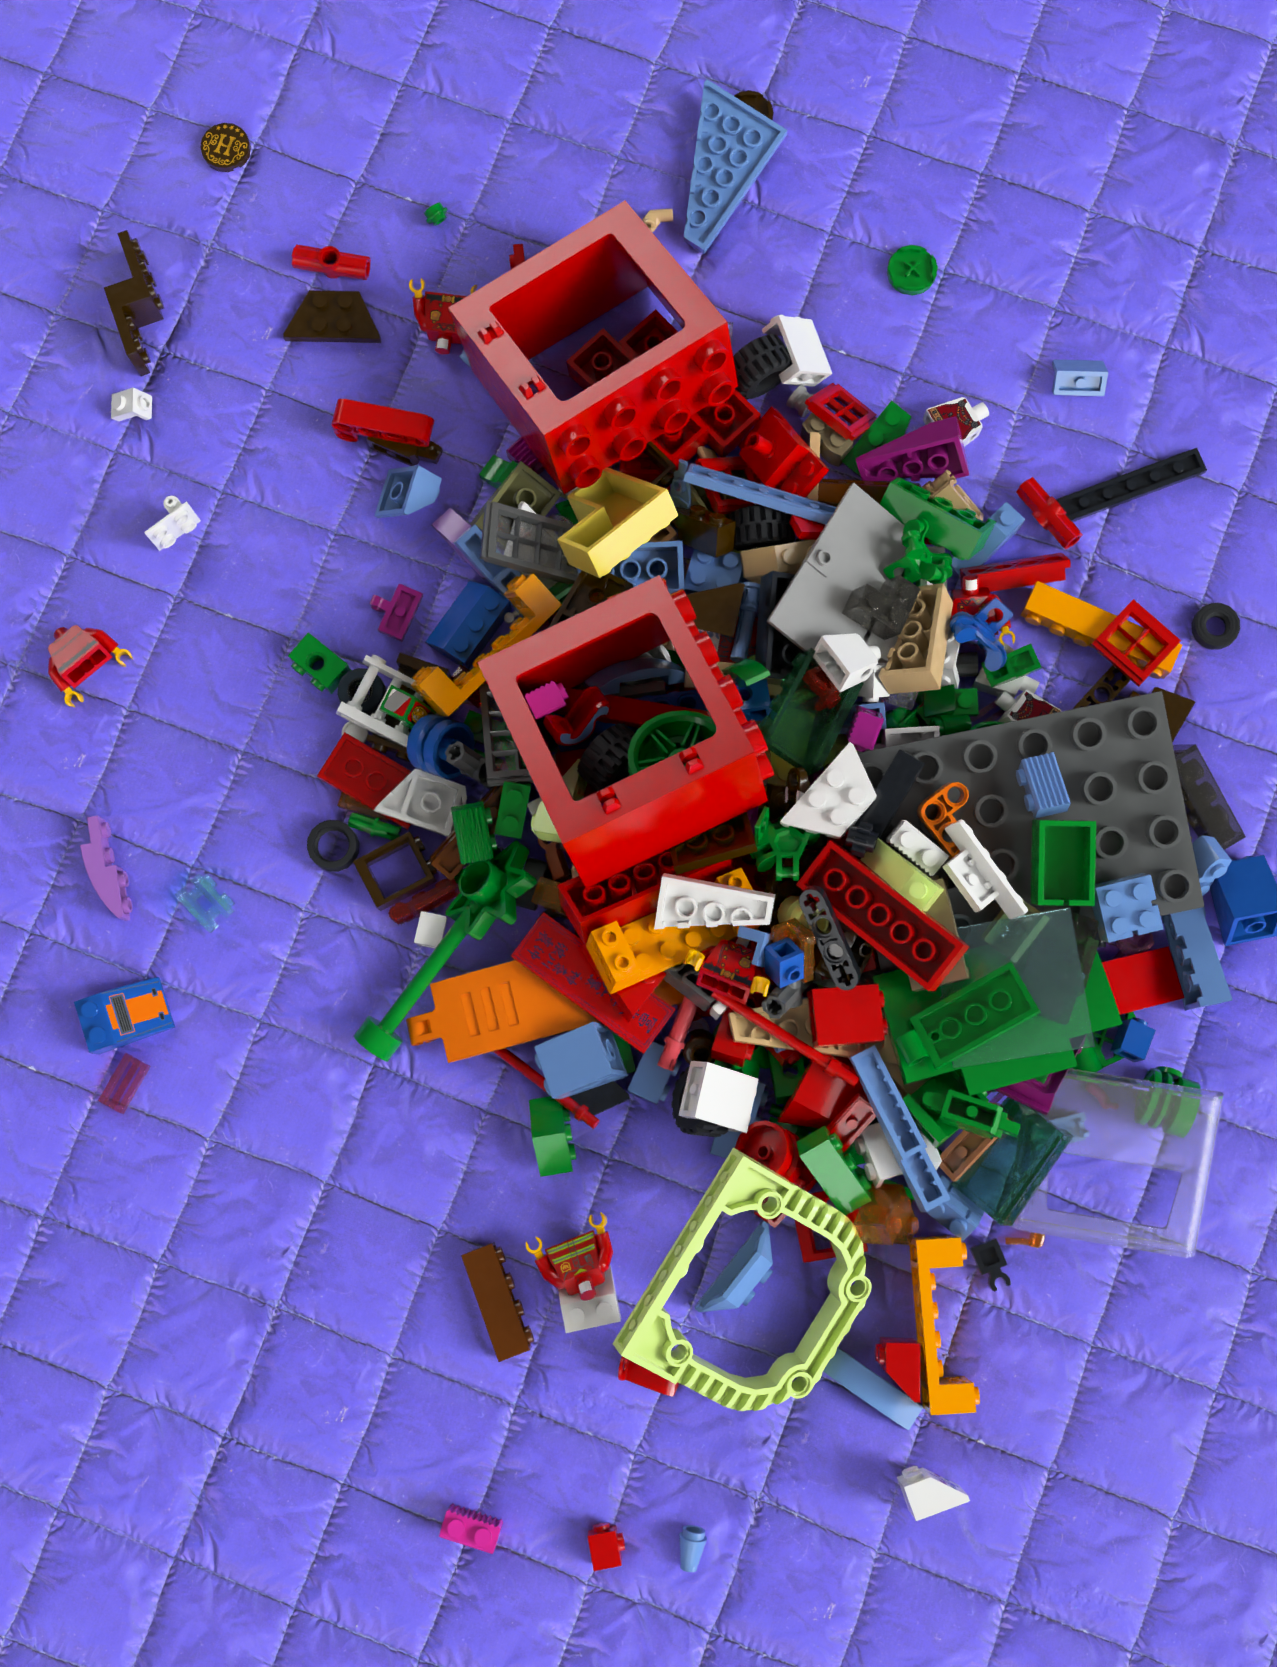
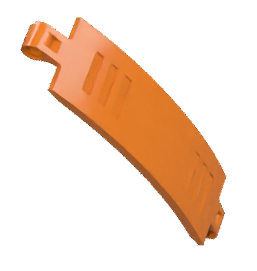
[406,960,684,1063]

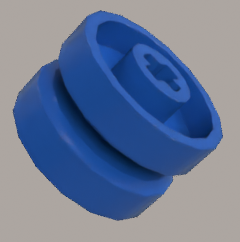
[407,714,475,779]

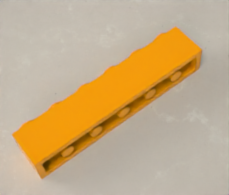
[1020,581,1182,679]

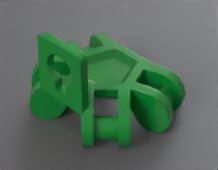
[883,518,952,590]
[750,806,820,881]

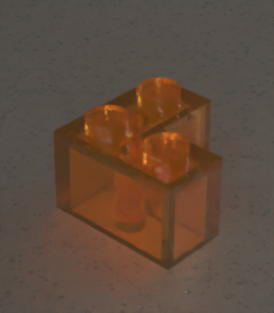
[854,1183,919,1245]

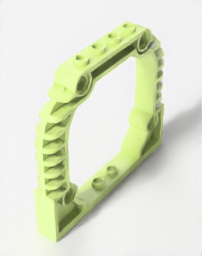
[612,1148,872,1411]

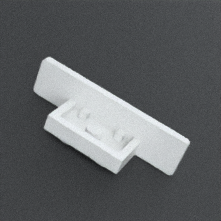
[942,819,1028,919]

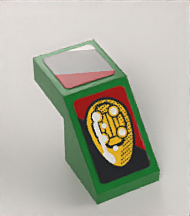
[379,685,436,729]

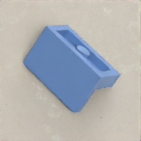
[1052,359,1108,396]
[737,926,783,968]

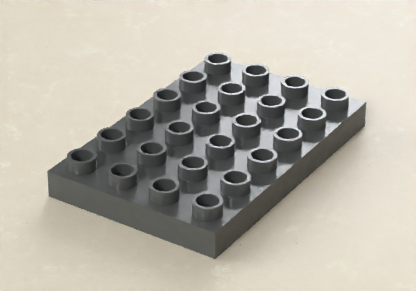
[834,691,1204,973]

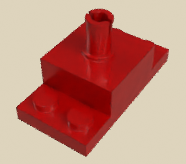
[738,406,829,498]

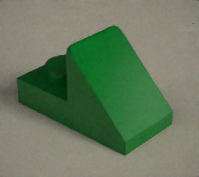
[923,684,979,718]

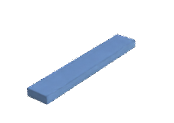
[683,463,837,525]

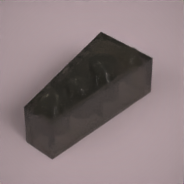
[1173,744,1246,850]

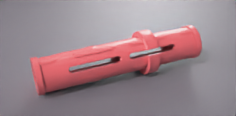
[657,996,698,1071]

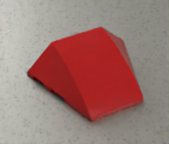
[777,1054,869,1129]

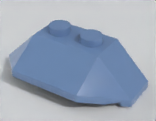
[694,1220,773,1312]

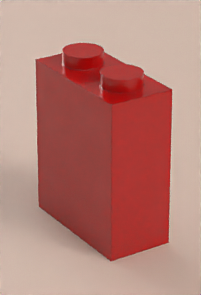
[807,984,888,1048]

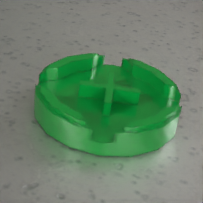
[887,245,938,295]

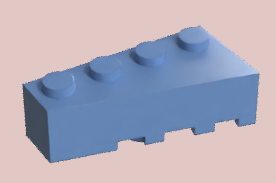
[1162,907,1233,1011]

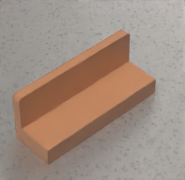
[939,1103,1009,1182]

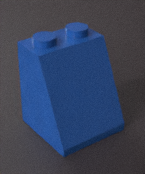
[1210,855,1277,946]

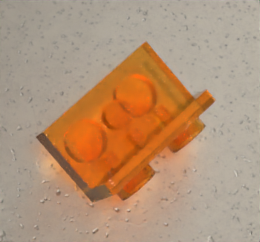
[771,918,816,983]

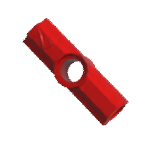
[292,244,371,280]
[1016,477,1083,550]

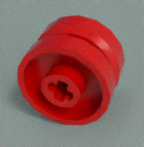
[735,1120,805,1183]

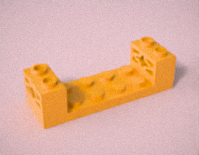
[410,573,562,717]
[586,867,760,994]
[909,1235,980,1415]

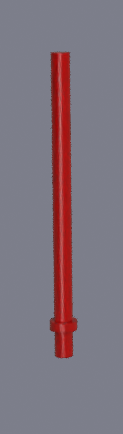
[493,1048,600,1129]

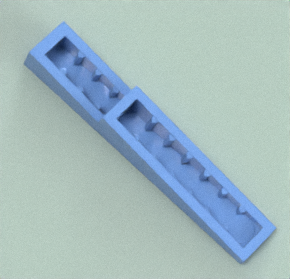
[453,525,556,633]
[849,1045,951,1212]

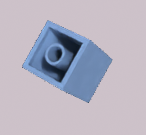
[534,1022,628,1099]

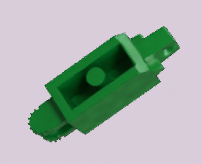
[920,1089,1021,1139]

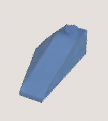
[577,541,684,594]

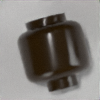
[682,1029,716,1065]

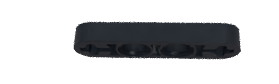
[799,885,861,990]

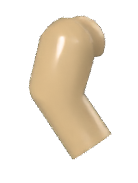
[642,208,673,232]

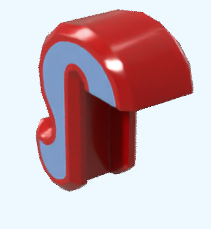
[543,686,611,746]

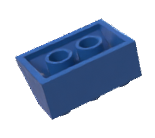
[425,581,512,671]

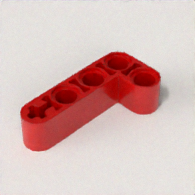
[331,399,435,447]

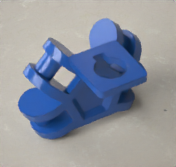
[949,597,1013,671]

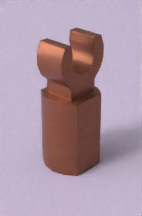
[538,838,570,880]

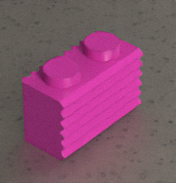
[525,681,569,720]
[439,1503,503,1554]

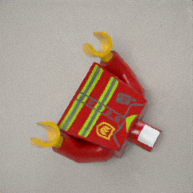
[526,1212,613,1301]

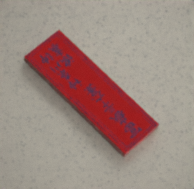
[511,912,676,1054]

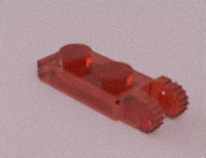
[388,878,460,925]

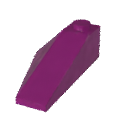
[856,416,969,481]

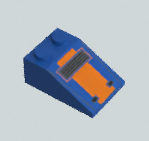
[74,977,175,1055]

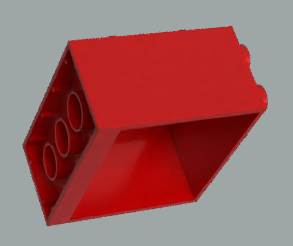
[448,200,738,495]
[477,575,774,888]

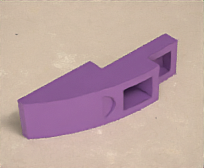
[80,815,132,921]

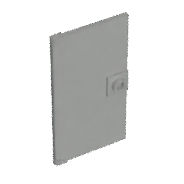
[767,483,907,661]

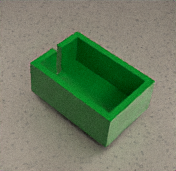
[1031,820,1096,906]

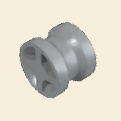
[786,385,814,418]

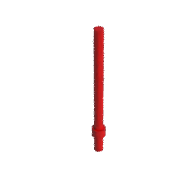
[711,992,859,1087]

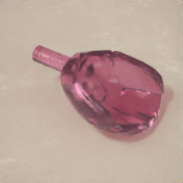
[1112,933,1154,960]

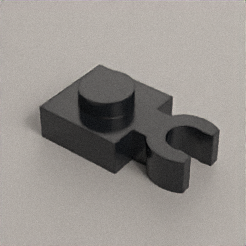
[969,1238,1011,1292]

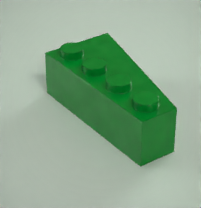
[880,477,996,560]

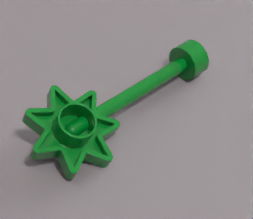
[353,841,537,1062]

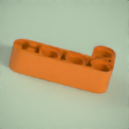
[917,782,969,860]

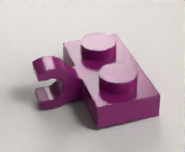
[370,584,423,642]

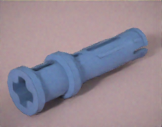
[730,582,760,663]

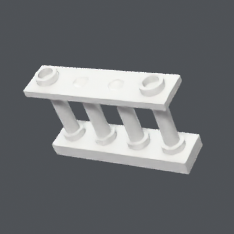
[336,654,459,747]

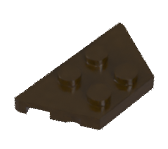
[283,290,381,343]

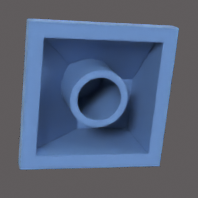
[374,465,442,518]

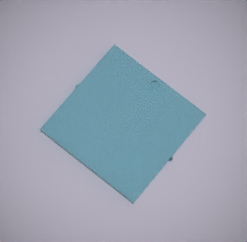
[940,907,1095,1068]

